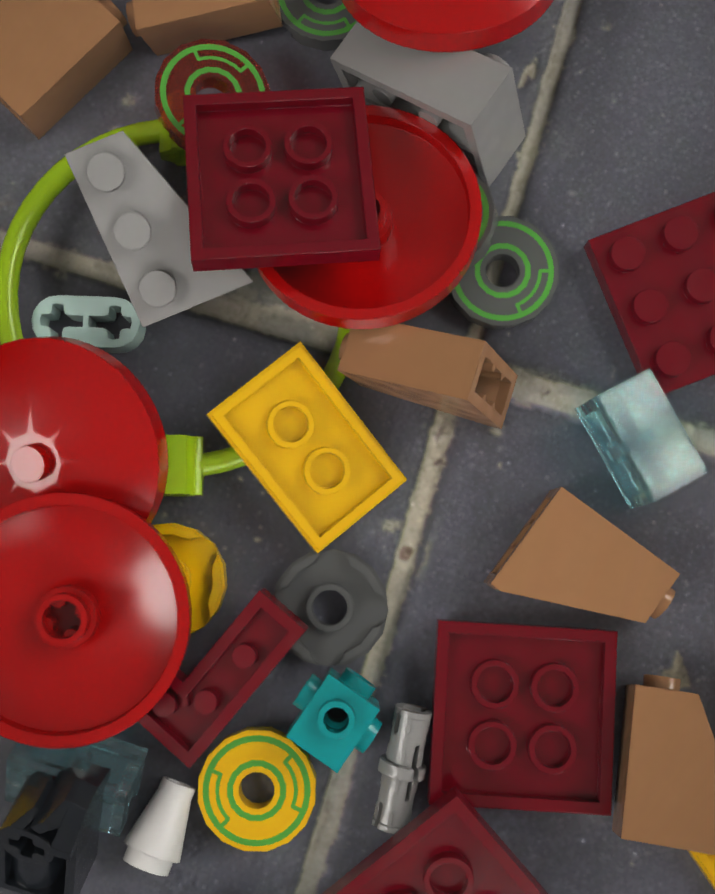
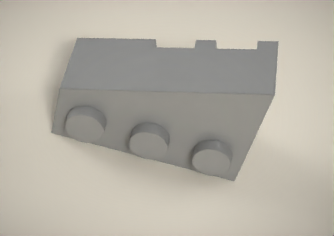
[330,22,526,188]
[64,131,253,327]

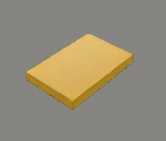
[206,341,407,554]

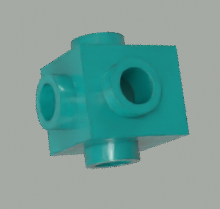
[286,667,383,773]

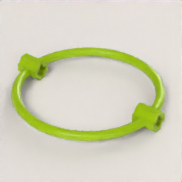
[0,92,350,497]

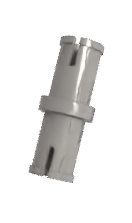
[371,703,433,834]

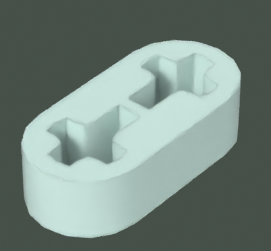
[31,295,146,353]

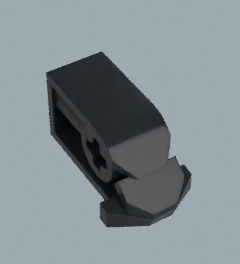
[0,763,111,894]

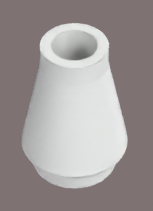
[123,776,196,876]

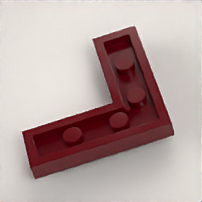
[138,588,309,769]

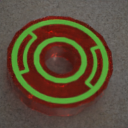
[154,39,270,150]

